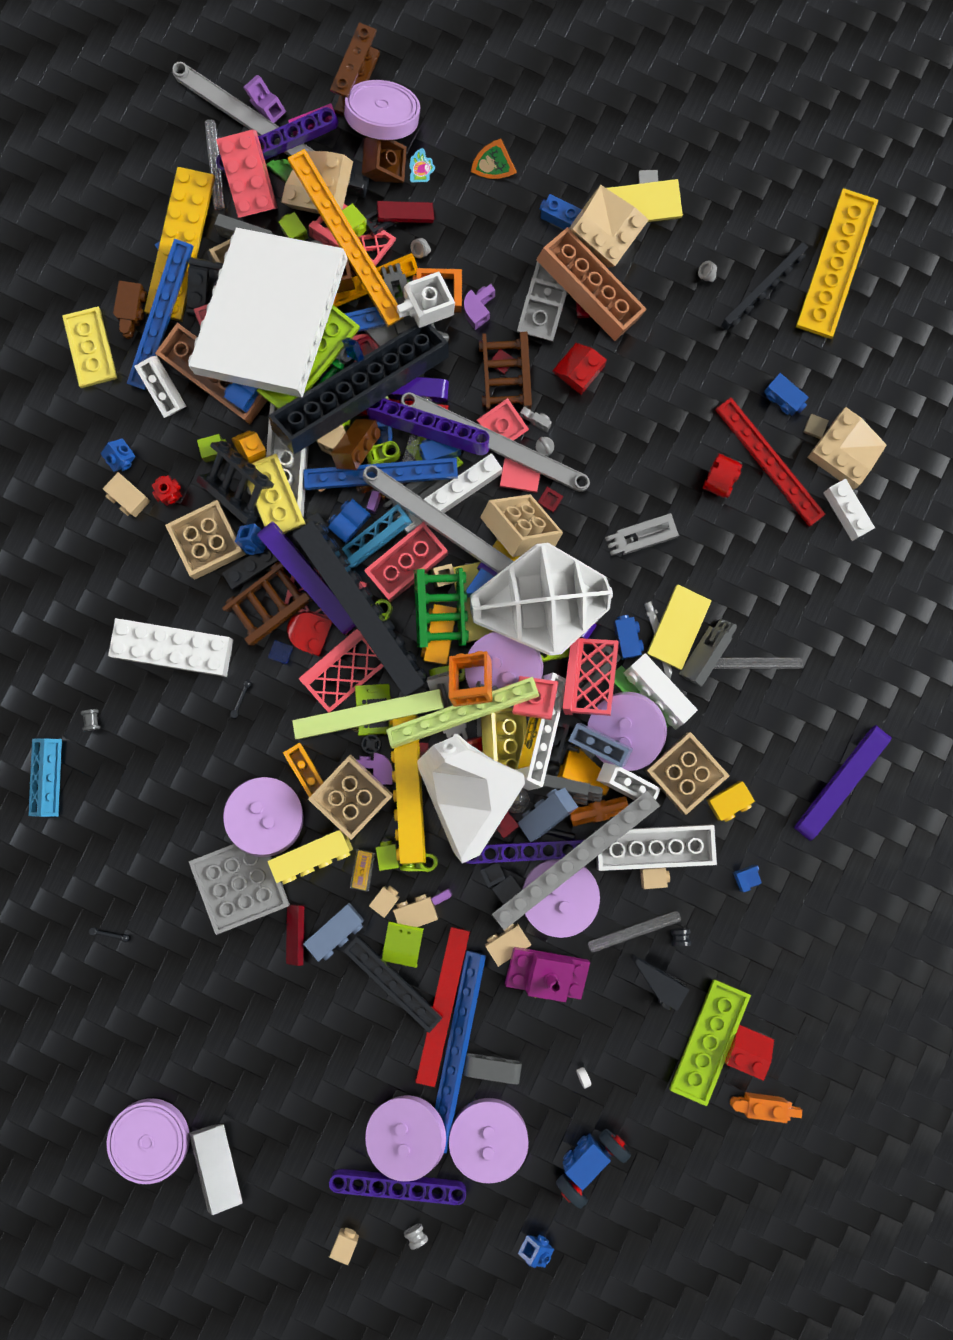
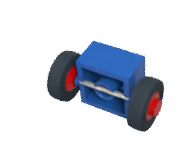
[556,1129,631,1209]

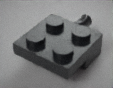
[549,722,581,765]

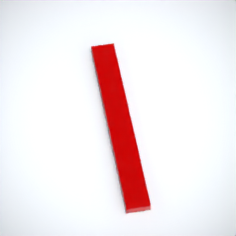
[715,398,825,527]
[416,927,470,1087]

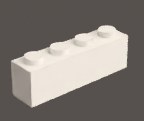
[623,653,697,730]

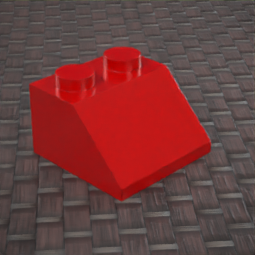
[552,343,607,395]
[725,1024,774,1081]

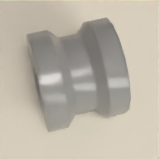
[404,1224,428,1250]

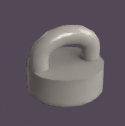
[410,238,431,258]
[698,261,717,282]
[535,437,554,456]

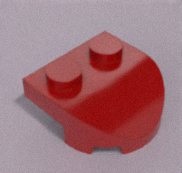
[287,611,332,656]

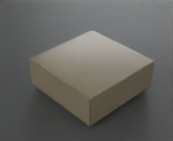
[803,414,829,439]

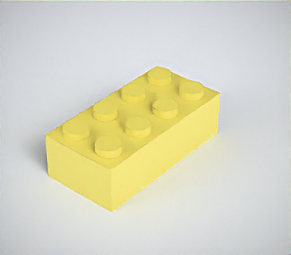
[481,707,527,770]
[267,830,353,885]

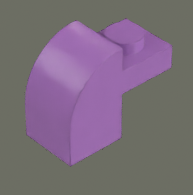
[244,75,286,123]
[464,284,495,330]
[357,753,394,785]

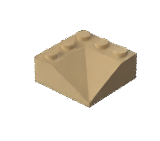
[281,151,353,214]
[569,185,649,268]
[807,407,886,490]
[480,494,563,557]
[165,500,246,580]
[644,732,729,815]
[308,755,393,840]

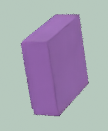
[367,491,381,514]
[431,888,452,905]

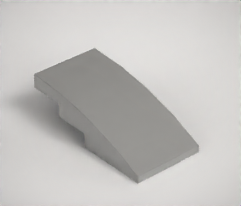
[517,261,567,342]

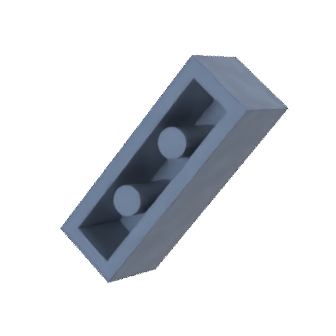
[569,723,633,767]
[518,788,578,842]
[304,903,364,962]

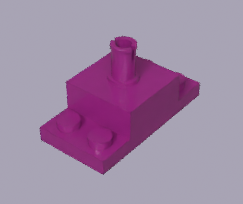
[505,947,590,1002]

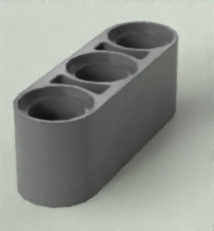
[463,1053,522,1084]

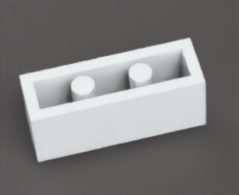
[134,356,187,418]
[823,479,875,541]
[596,763,661,800]

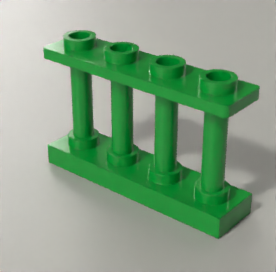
[414,568,469,647]

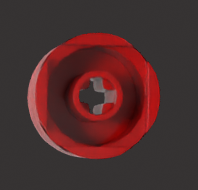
[703,453,742,498]

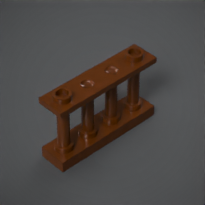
[330,23,380,116]
[479,331,532,413]
[222,562,313,645]

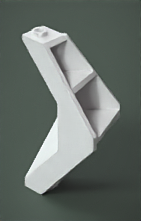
[470,543,613,656]
[417,734,525,863]

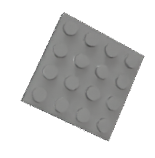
[189,844,290,935]

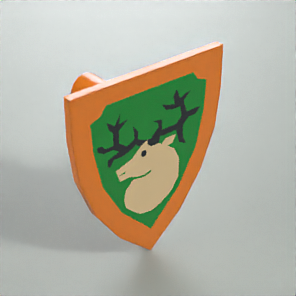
[471,138,517,179]

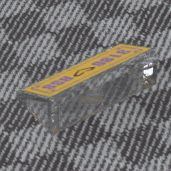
[350,849,376,892]

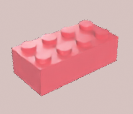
[216,130,278,218]
[364,522,448,602]

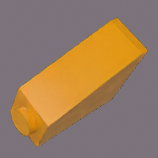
[231,431,266,463]
[557,743,609,796]

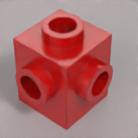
[152,475,182,506]

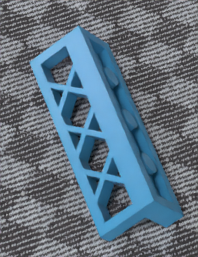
[342,504,413,567]
[29,739,62,817]

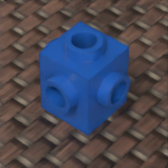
[101,438,135,472]
[235,524,266,555]
[518,1235,554,1268]

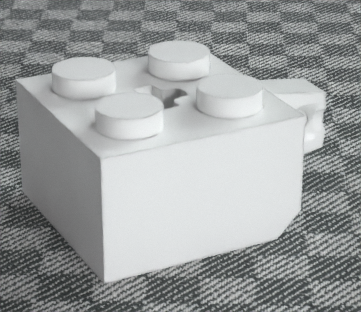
[397,272,455,328]

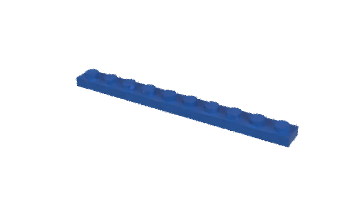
[435,951,486,1153]

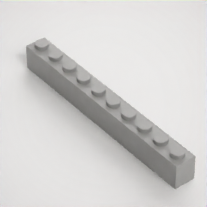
[492,790,660,930]

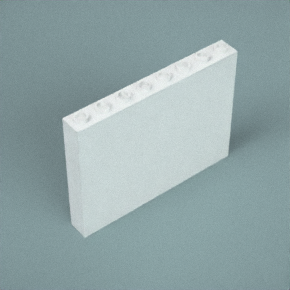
[188,228,348,398]

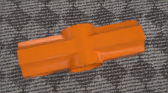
[569,796,628,826]

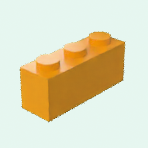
[421,604,457,666]
[283,743,324,798]

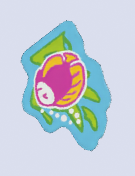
[409,148,435,182]

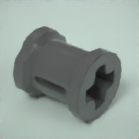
[81,709,100,731]

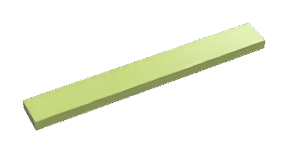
[386,677,539,749]
[292,689,444,740]

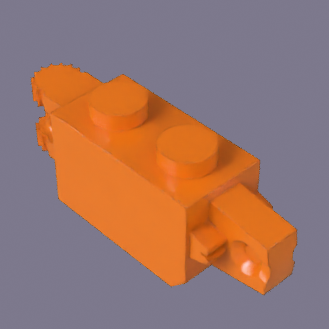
[729,1092,802,1123]

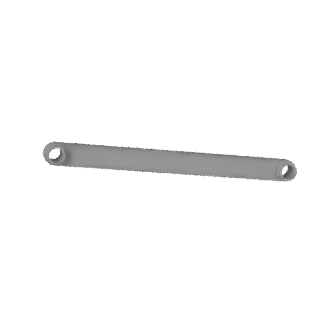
[173,62,314,156]
[400,392,590,492]
[363,465,514,573]

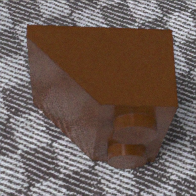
[362,137,407,183]

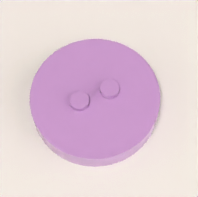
[344,80,420,140]
[465,632,543,707]
[588,692,667,771]
[223,777,304,857]
[522,859,600,938]
[365,1095,446,1181]
[449,1098,528,1183]
[107,1099,190,1184]

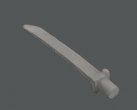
[644,601,672,679]

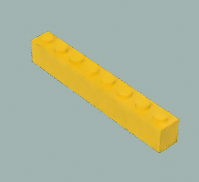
[389,714,426,865]

